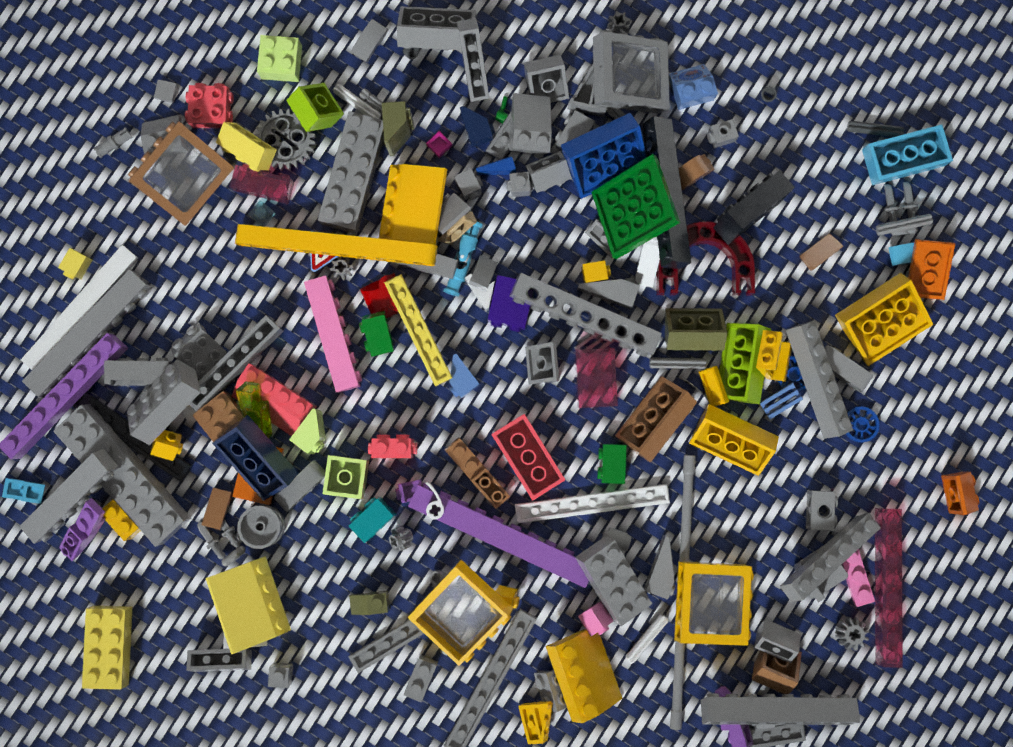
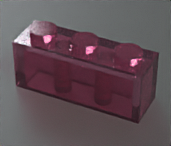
[230,164,294,204]

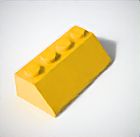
[689,404,779,476]

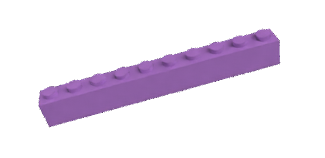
[408,483,589,588]

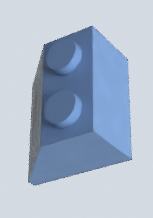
[669,64,718,110]

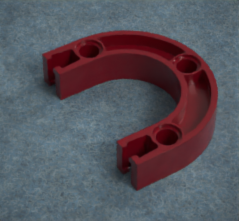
[656,222,755,296]

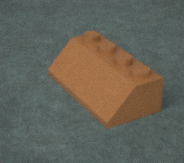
[615,376,697,463]

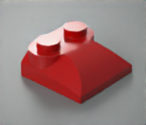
[360,273,399,319]

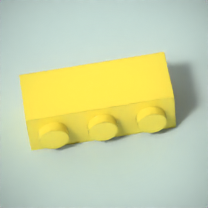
[216,122,277,172]

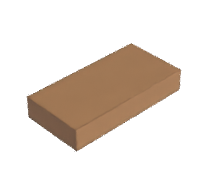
[201,488,233,530]

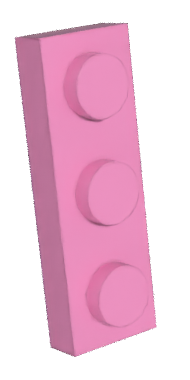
[842,550,875,607]

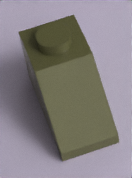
[349,590,390,615]

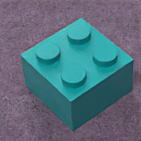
[349,497,397,543]

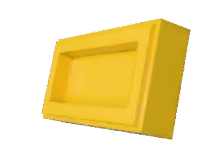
[699,366,729,406]

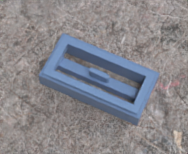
[760,383,803,419]

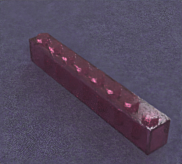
[875,508,903,668]

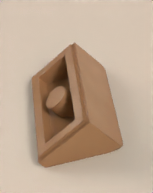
[799,233,844,271]

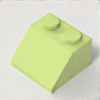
[289,408,326,454]

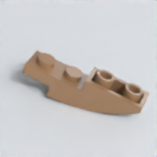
[444,437,510,509]

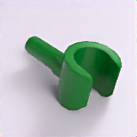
[496,96,508,124]

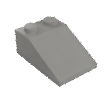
[508,93,552,154]

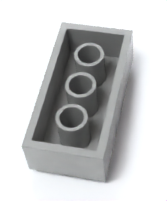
[397,6,476,51]
[127,359,200,445]
[575,535,652,626]

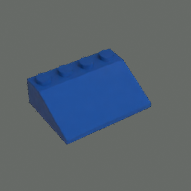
[561,113,647,199]

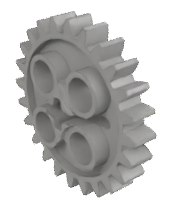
[254,109,316,171]

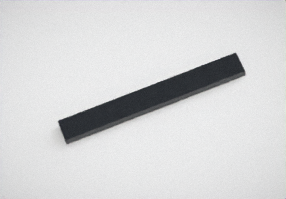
[73,391,193,481]

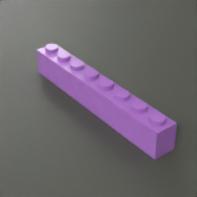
[0,333,128,459]

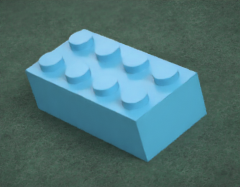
[862,125,953,186]

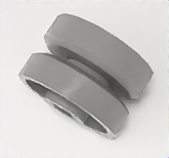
[237,505,285,549]

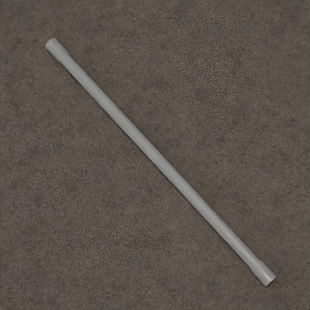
[670,455,695,730]

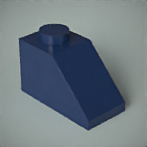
[460,106,495,148]

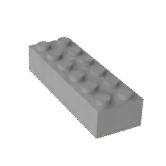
[318,111,384,234]

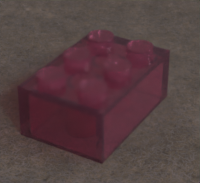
[574,348,618,408]

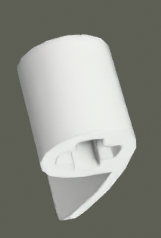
[425,481,444,519]

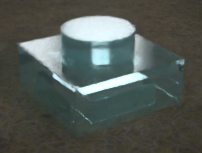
[248,200,276,227]

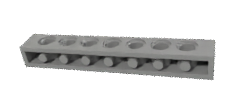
[510,273,662,357]

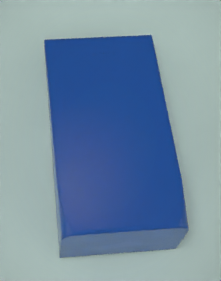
[476,156,516,175]

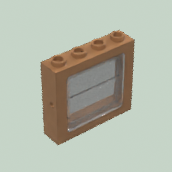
[128,121,234,226]

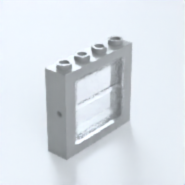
[593,30,670,114]

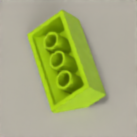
[719,323,771,404]

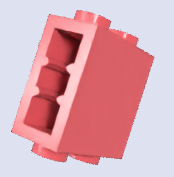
[185,83,234,128]
[368,435,417,458]

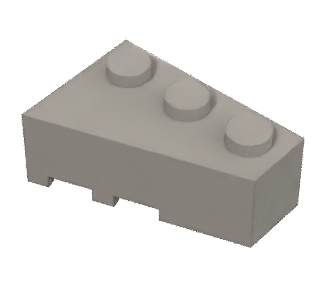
[567,55,619,117]
[104,358,174,386]

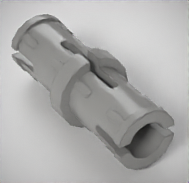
[93,127,133,158]

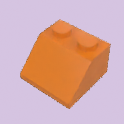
[941,471,979,515]

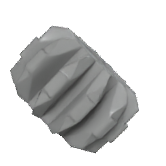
[835,617,870,651]

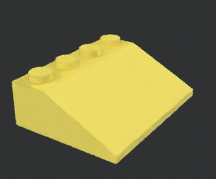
[205,556,291,654]

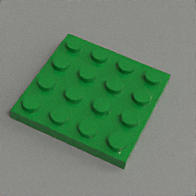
[591,154,680,259]

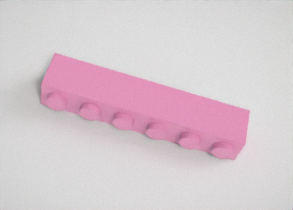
[304,275,362,393]

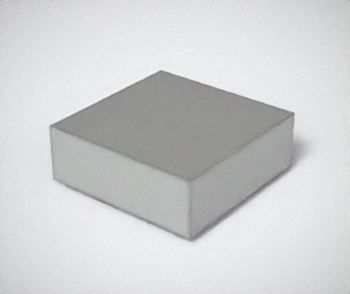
[154,79,178,103]

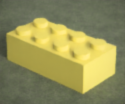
[82,606,133,689]

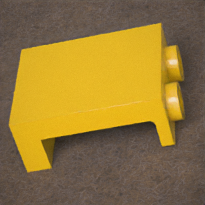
[756,330,792,382]

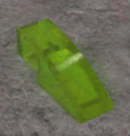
[236,381,272,439]

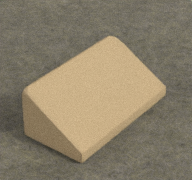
[438,211,477,245]

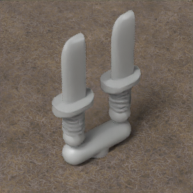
[884,182,918,236]
[197,520,246,566]

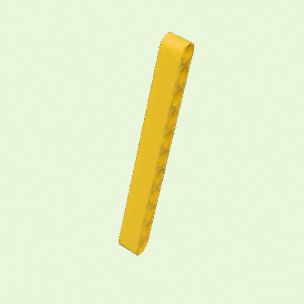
[235,224,438,266]

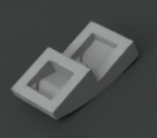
[351,19,389,62]
[469,255,498,291]

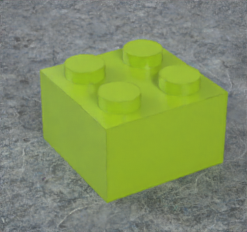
[286,83,344,132]

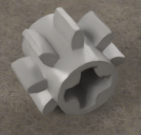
[607,11,631,34]
[329,257,354,281]
[389,526,413,551]

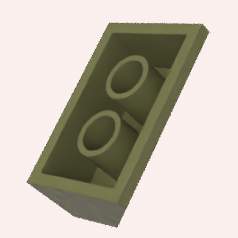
[382,101,414,156]
[665,308,727,351]

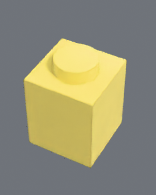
[58,248,93,280]

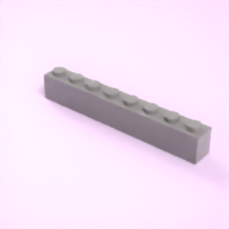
[22,269,152,398]
[700,693,860,725]

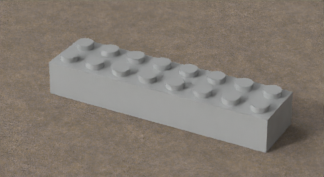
[53,404,191,547]

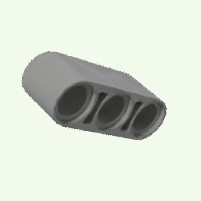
[825,345,873,393]
[274,460,326,512]

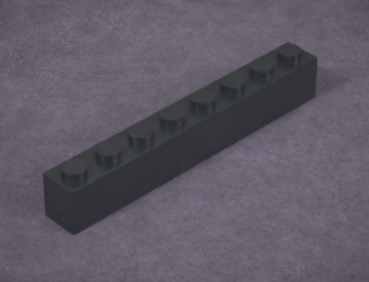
[642,116,692,269]

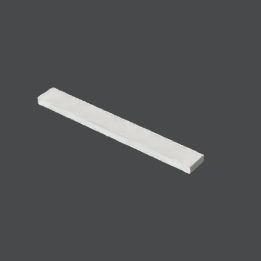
[21,245,138,370]
[515,484,670,524]

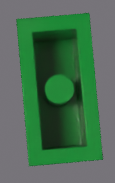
[359,311,394,357]
[597,444,627,484]

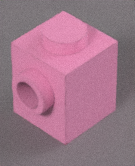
[578,601,614,636]

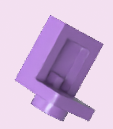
[395,479,422,503]

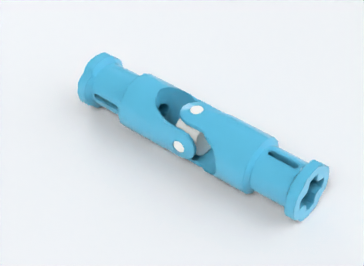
[443,222,483,297]

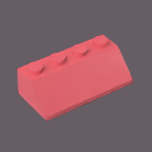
[232,363,317,436]

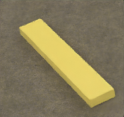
[384,274,452,387]

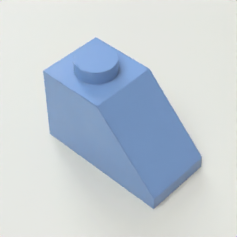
[449,354,480,399]

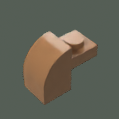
[679,154,715,190]

